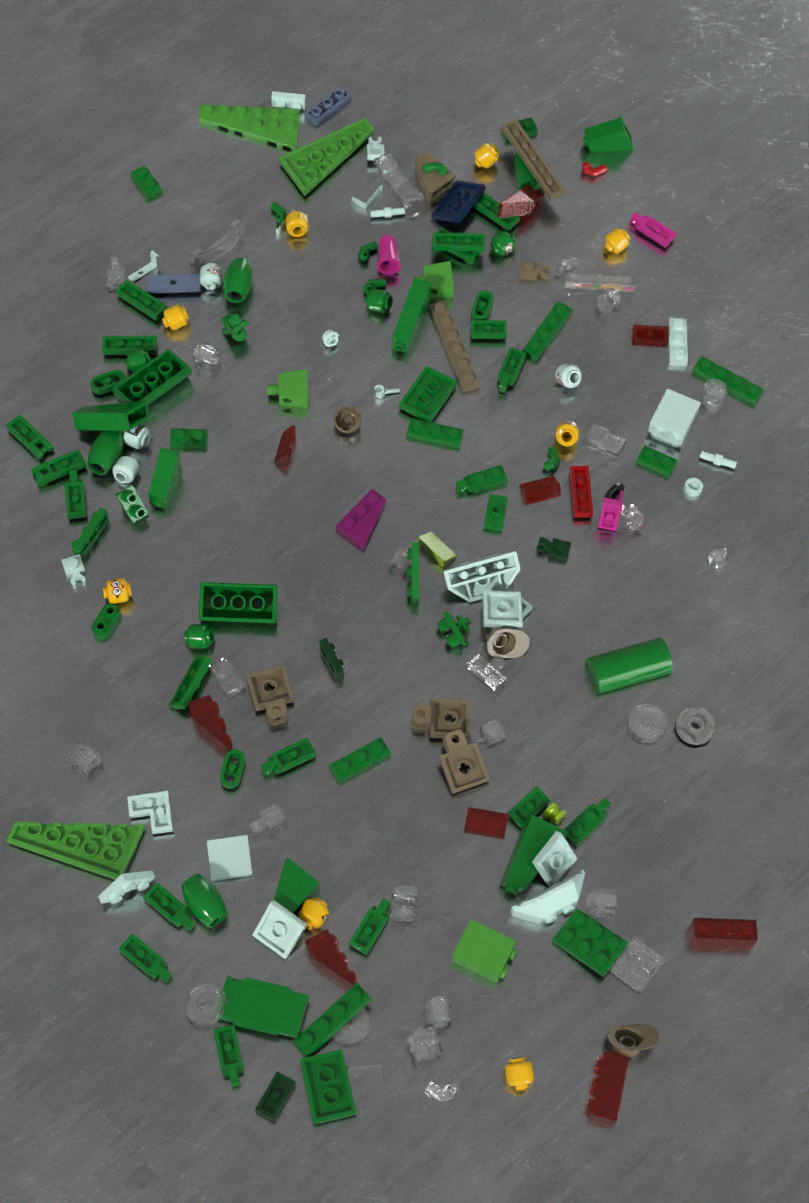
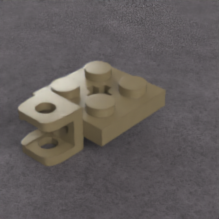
[246,665,294,726]
[412,698,470,740]
[438,729,490,794]

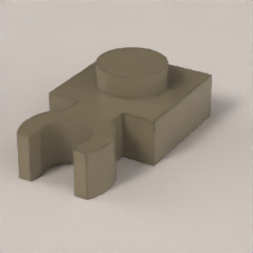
[519,261,550,281]

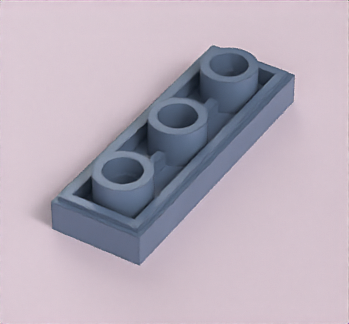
[305,86,351,126]
[147,274,200,293]

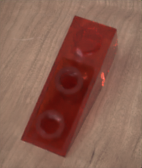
[497,185,545,218]
[188,695,233,753]
[305,929,358,988]

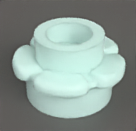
[322,330,339,347]

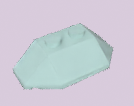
[443,551,521,602]
[510,870,585,925]

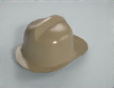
[485,627,529,658]
[607,1023,659,1058]

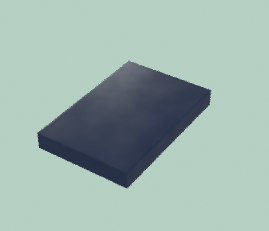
[431,180,486,223]

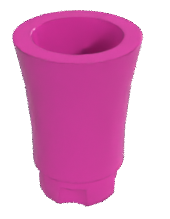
[377,235,401,275]

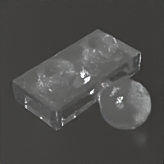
[465,654,507,693]

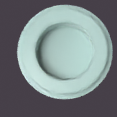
[684,478,703,497]

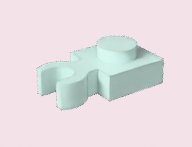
[367,137,385,161]
[61,554,86,589]

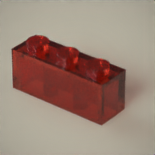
[690,918,758,948]
[586,1051,629,1125]

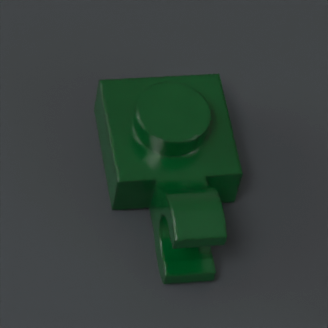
[537,537,572,562]

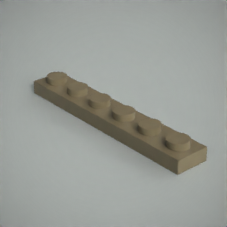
[501,119,566,201]
[428,300,480,393]

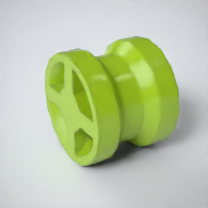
[542,802,567,826]

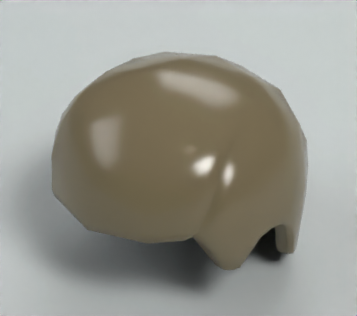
[334,406,361,434]

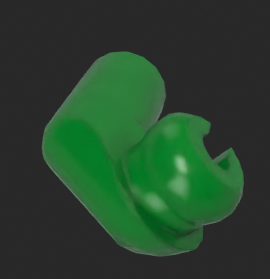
[423,162,448,176]
[358,241,378,261]
[363,278,386,294]
[543,446,560,471]

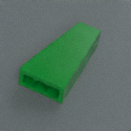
[392,278,431,353]
[72,401,150,431]
[500,815,568,894]

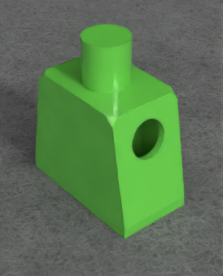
[413,261,454,299]
[268,369,309,408]

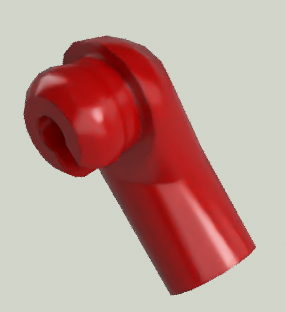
[582,162,607,177]

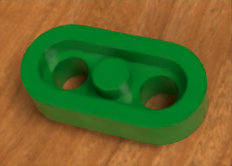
[471,290,494,320]
[90,369,126,394]
[91,603,121,639]
[220,749,245,789]

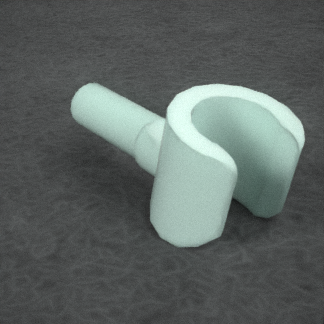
[374,385,400,399]

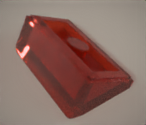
[632,324,669,345]
[274,425,296,466]
[519,476,561,504]
[464,807,508,838]

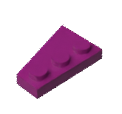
[336,489,386,550]

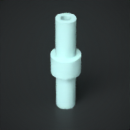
[370,207,405,218]
[700,451,737,469]

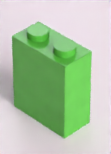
[452,919,517,983]

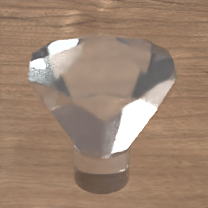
[709,547,727,568]

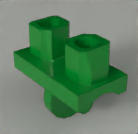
[220,313,249,342]
[115,484,149,523]
[437,611,471,648]

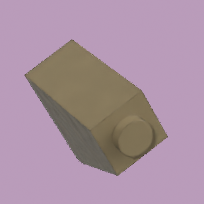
[415,151,455,204]

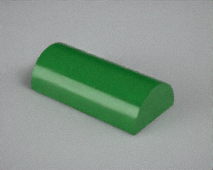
[112,348,192,406]
[198,582,278,623]
[586,637,672,694]

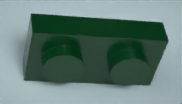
[319,638,345,681]
[255,1071,296,1122]

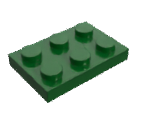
[399,365,457,422]
[552,908,628,977]
[300,1049,357,1125]

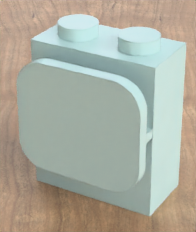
[648,389,701,445]

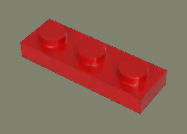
[570,466,593,518]

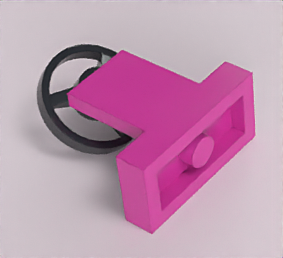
[598,482,625,531]

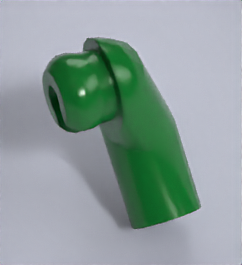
[270,202,287,224]

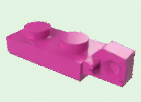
[630,212,676,248]

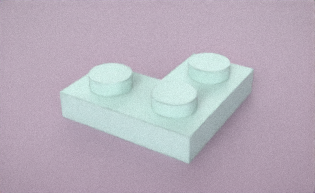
[127,791,173,834]
[98,870,156,904]

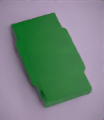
[215,976,309,1038]

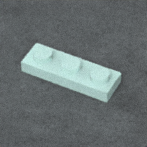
[668,318,688,366]

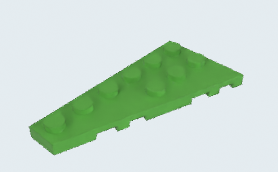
[199,104,300,151]
[279,118,374,196]
[7,822,145,880]

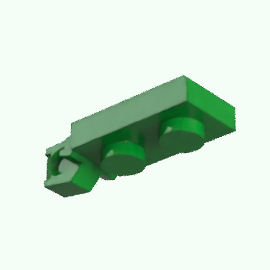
[497,347,527,393]
[456,465,508,494]
[64,470,87,519]
[260,738,316,776]
[564,798,611,848]
[143,882,196,931]
[349,898,391,955]
[118,933,172,983]
[213,1024,243,1088]

